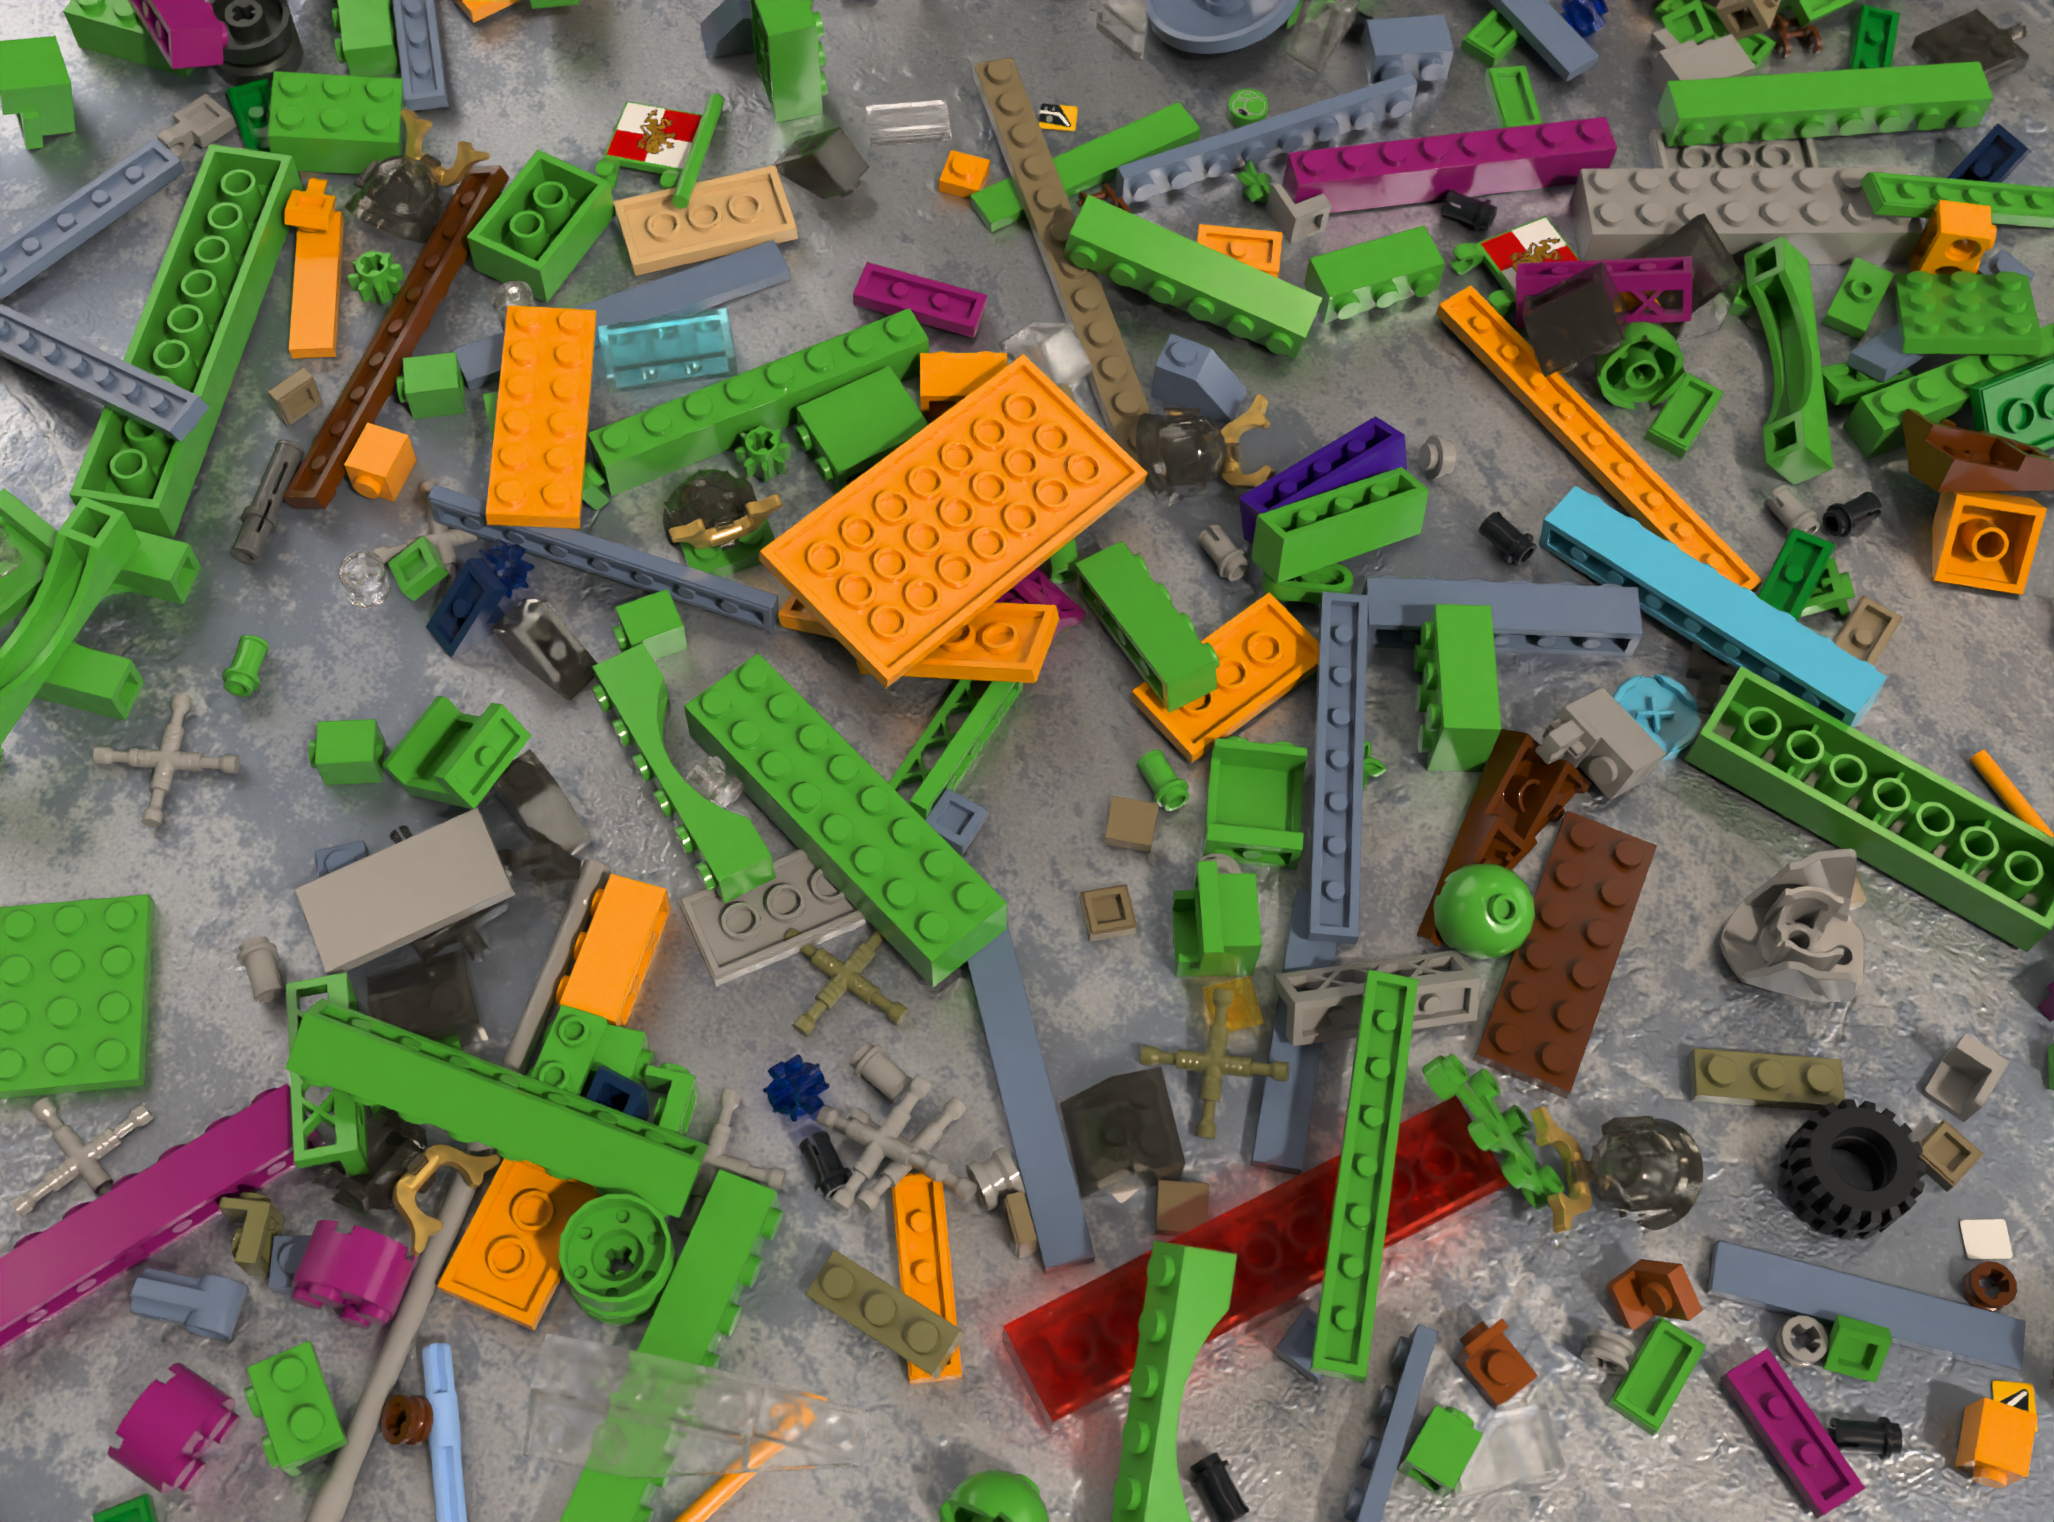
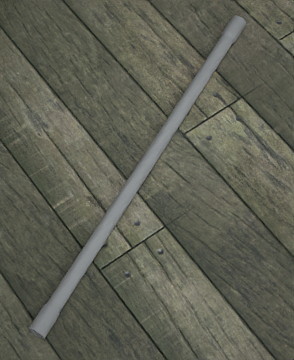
[305,859,611,1522]

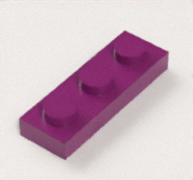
[853,262,987,338]
[1720,1348,1866,1519]

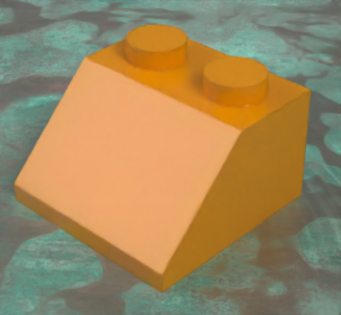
[1932,491,2047,595]

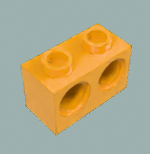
[1910,200,1997,274]

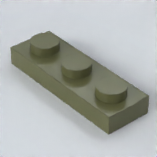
[1689,1048,1845,1111]
[805,1250,965,1380]

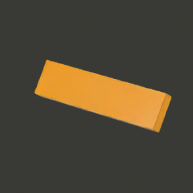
[289,211,344,359]
[892,1173,962,1384]

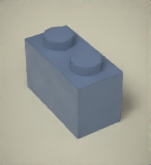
[1361,14,1454,84]

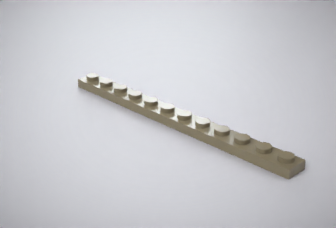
[973,57,1168,470]

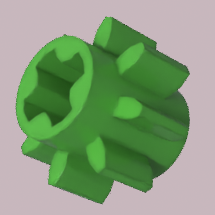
[348,250,405,304]
[735,425,791,482]

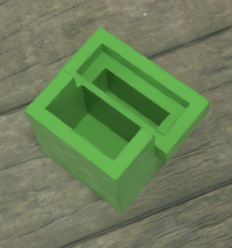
[0,36,76,150]
[1171,861,1262,977]

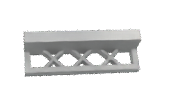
[1274,950,1481,1046]

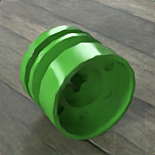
[559,1194,677,1326]

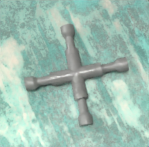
[373,481,480,593]
[93,693,240,827]
[817,1076,948,1212]
[679,1088,787,1237]
[848,1097,978,1213]
[10,1098,154,1217]

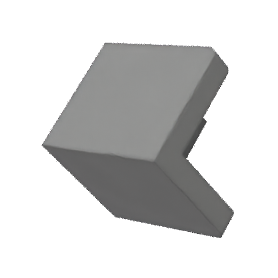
[1266,182,1332,244]
[1922,1033,2010,1122]

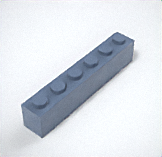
[1361,575,1643,657]

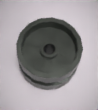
[207,0,304,88]

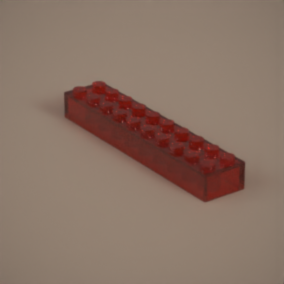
[1002,1095,1510,1436]

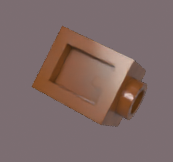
[1607,1259,1703,1330]
[1453,1319,1538,1412]

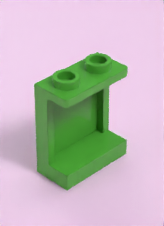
[794,366,929,493]
[0,488,58,630]
[383,696,532,809]
[1202,736,1308,870]

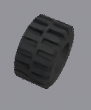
[1780,1099,1926,1240]

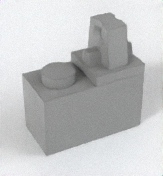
[1646,28,1756,97]
[1535,687,1667,800]

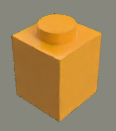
[344,423,417,502]
[1954,1397,2038,1489]

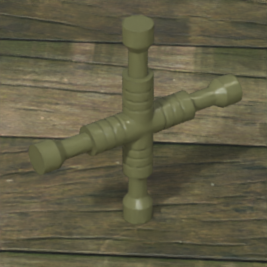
[783,928,909,1037]
[1140,988,1290,1139]

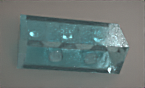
[598,308,738,394]

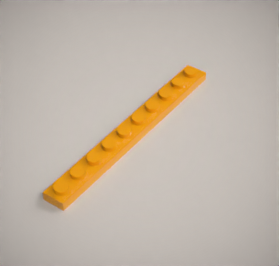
[1436,285,1763,593]

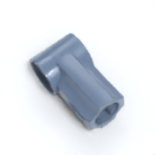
[130,1267,249,1341]

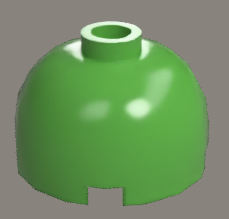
[1595,321,1685,409]
[1433,863,1535,960]
[938,1469,1050,1522]

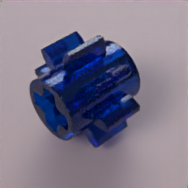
[1560,0,1609,38]
[478,539,535,599]
[763,1054,830,1122]

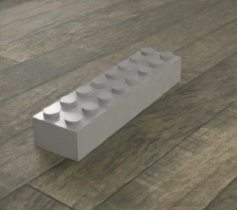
[1570,167,1923,266]

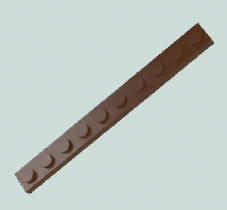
[282,165,510,509]

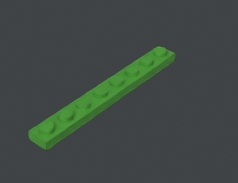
[1309,970,1419,1383]

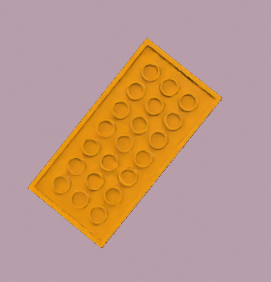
[759,354,1148,688]

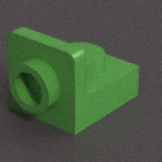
[1801,558,1855,617]
[643,1063,699,1136]

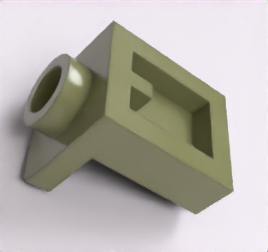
[218,1192,285,1278]

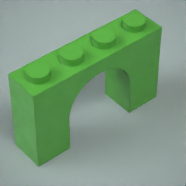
[34,530,202,721]

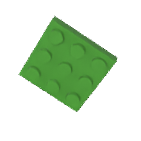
[1893,271,2043,355]

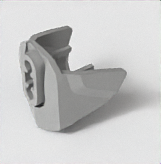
[1719,849,1864,1002]

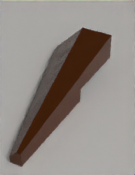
[1902,408,2054,492]
[1417,729,1592,947]

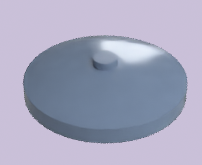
[1144,0,1300,54]

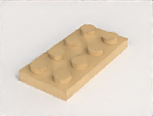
[613,165,798,276]

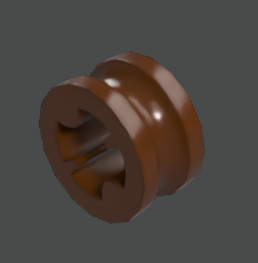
[1962,1261,2017,1312]
[381,1395,433,1445]

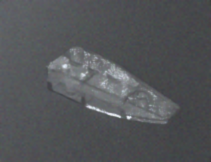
[523,1333,871,1478]

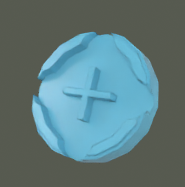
[1612,674,1701,761]

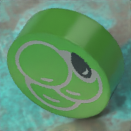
[1227,89,1269,127]

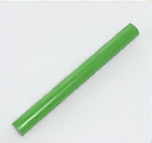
[672,93,724,209]

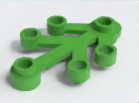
[1422,1054,1565,1212]

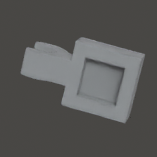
[157,94,236,161]

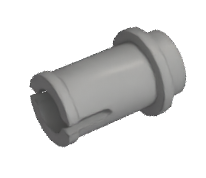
[1764,485,1820,535]
[1197,524,1250,581]
[237,936,286,1003]
[849,1042,913,1104]

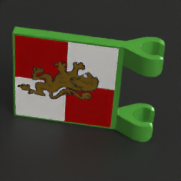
[595,101,702,190]
[1450,216,1581,318]

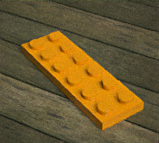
[486,305,597,529]

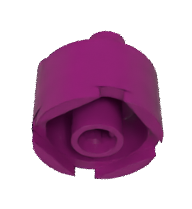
[291,1220,418,1329]
[107,1362,241,1494]

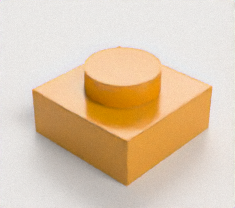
[939,150,990,199]

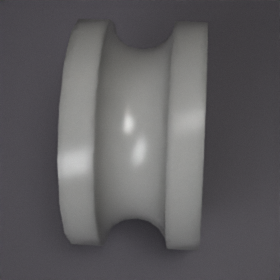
[1774,1316,1829,1368]
[1581,1329,1635,1375]

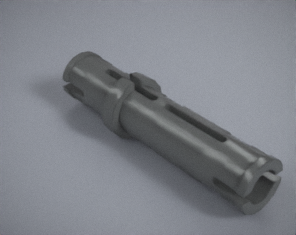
[230,439,304,565]

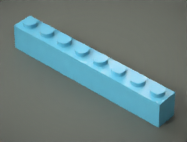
[1539,485,1887,728]

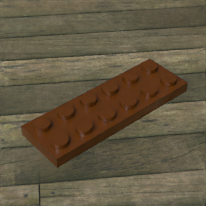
[1473,810,1657,1098]

